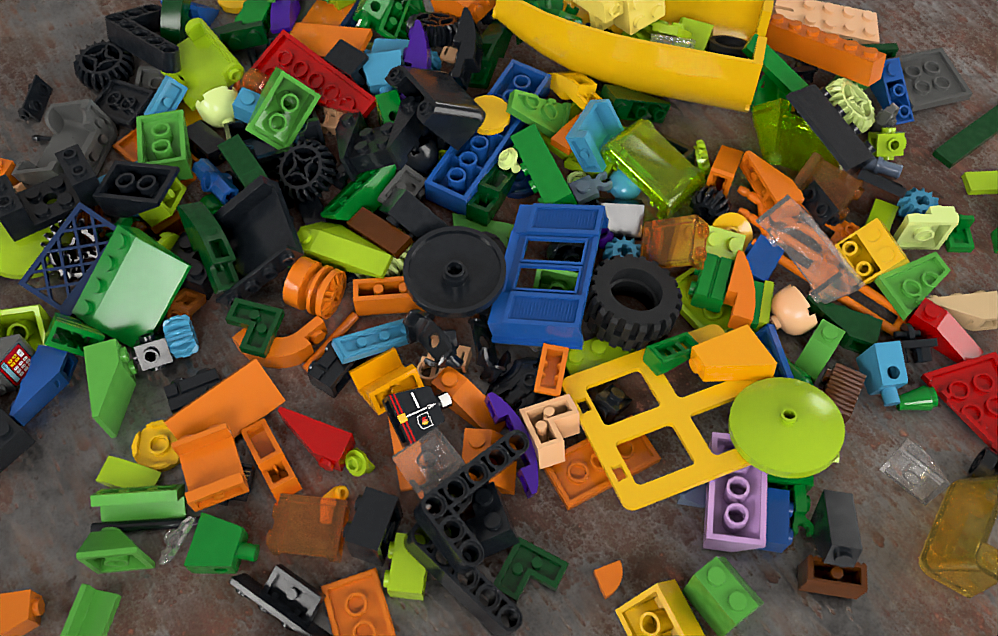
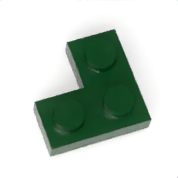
[225,298,285,358]
[493,537,569,603]

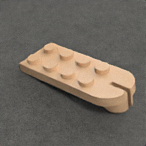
[771,0,880,45]

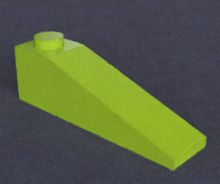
[297,221,393,279]

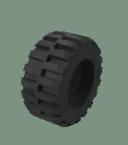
[583,254,682,351]

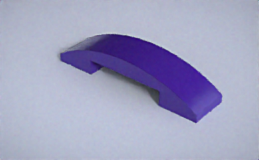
[484,392,538,499]

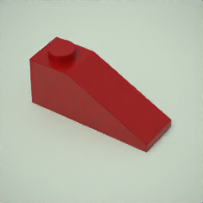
[907,298,984,363]
[278,406,356,472]

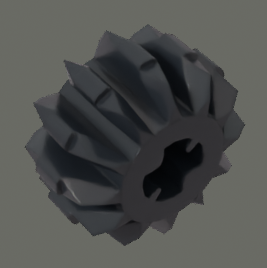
[689,185,732,225]

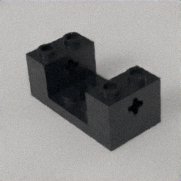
[0,144,100,242]

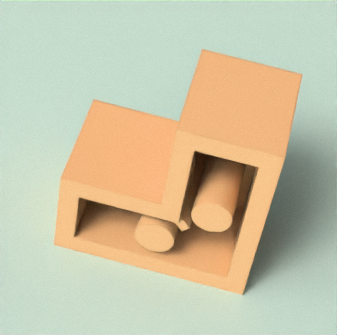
[519,394,580,469]

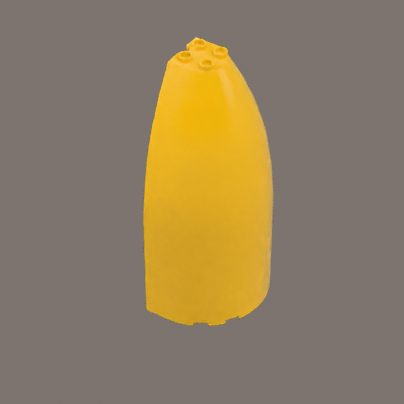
[493,0,774,113]

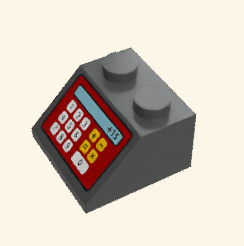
[0,334,36,396]

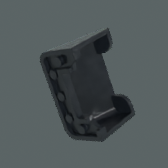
[385,65,486,151]
[224,109,326,178]

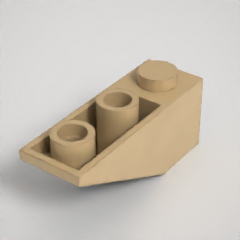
[927,290,998,331]

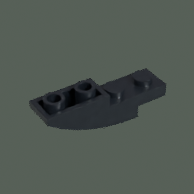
[451,7,483,91]

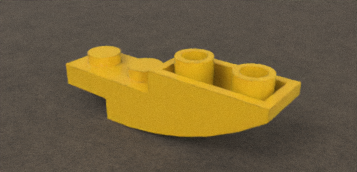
[548,71,602,110]

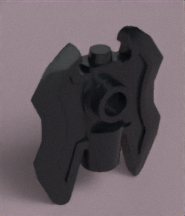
[485,357,557,418]

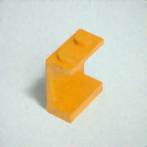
[348,347,424,416]

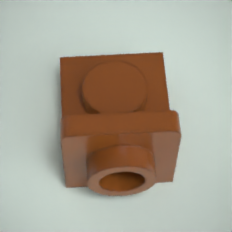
[167,287,206,321]

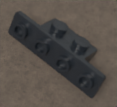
[229,564,332,636]

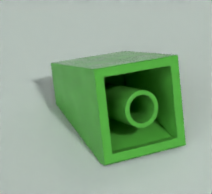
[682,556,764,636]

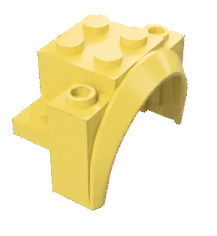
[573,0,665,36]

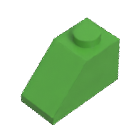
[794,319,846,382]

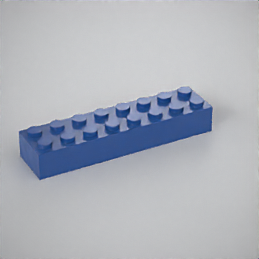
[424,59,551,215]

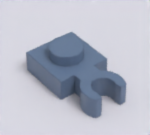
[568,171,613,205]

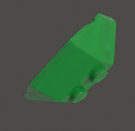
[373,0,426,40]
[321,164,396,221]

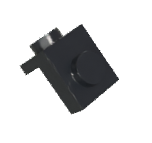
[588,384,632,425]

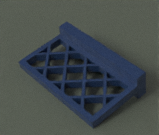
[18,202,117,318]

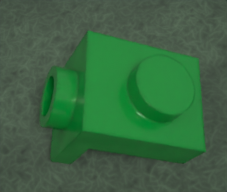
[945,214,975,253]

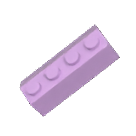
[703,432,767,552]

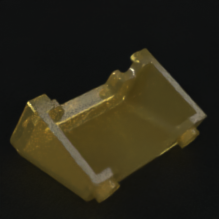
[919,475,998,599]

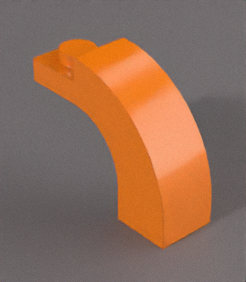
[232,315,328,369]

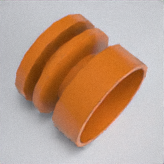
[283,256,347,320]

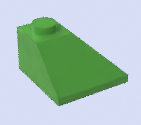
[76,527,155,574]

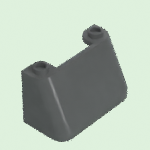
[11,99,117,186]

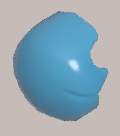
[606,167,643,200]

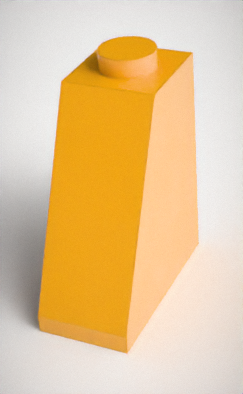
[689,324,777,382]

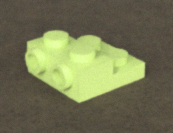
[893,205,959,250]

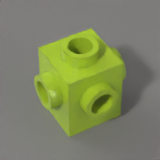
[868,127,906,160]

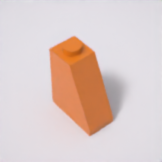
[706,145,744,196]
[0,589,45,636]

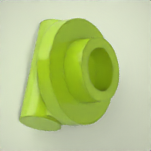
[345,448,376,477]

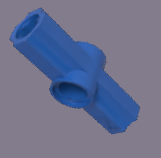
[192,158,239,205]

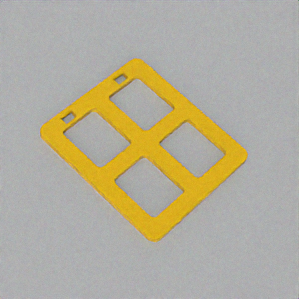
[562,324,758,511]

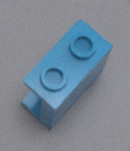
[565,99,626,172]

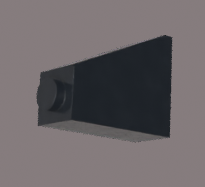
[810,489,863,568]

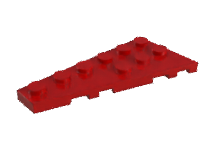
[242,29,376,119]
[920,351,998,453]

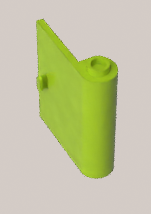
[160,18,244,111]

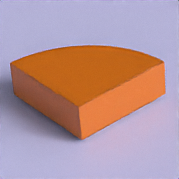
[593,560,623,599]

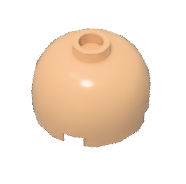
[769,284,818,335]

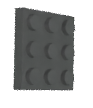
[885,47,973,112]

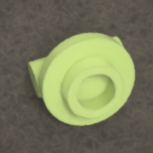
[498,148,521,173]

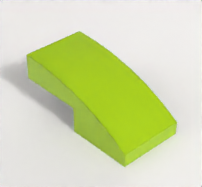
[96,456,162,488]

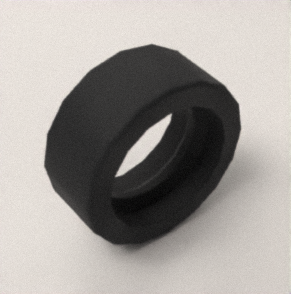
[707,35,748,59]

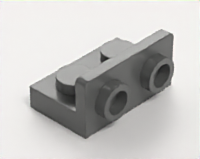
[377,164,426,204]

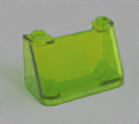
[751,98,843,182]
[600,119,705,223]

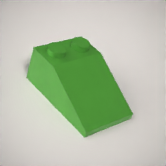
[245,67,321,150]
[136,109,194,180]
[83,338,138,438]

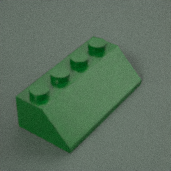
[510,123,578,205]

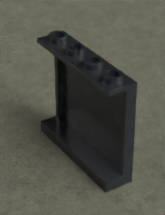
[213,175,304,306]

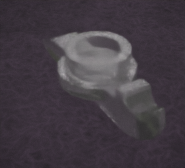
[158,516,196,565]

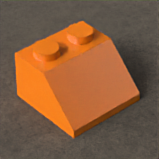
[461,428,517,495]

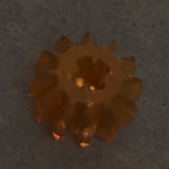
[240,68,270,94]

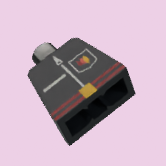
[382,386,452,448]

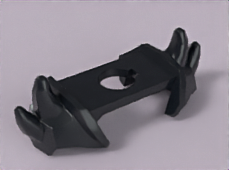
[468,305,511,384]
[403,309,464,369]

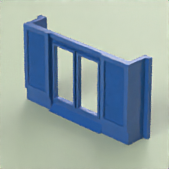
[487,203,609,350]

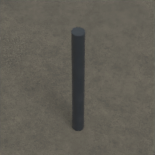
[90,516,200,532]

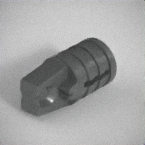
[869,103,900,132]

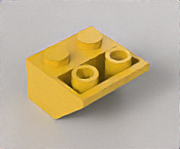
[834,218,910,286]

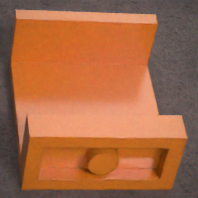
[171,423,250,512]

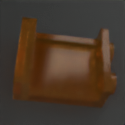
[793,151,865,221]
[640,214,709,270]
[266,493,351,563]

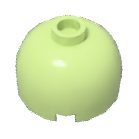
[196,86,238,128]

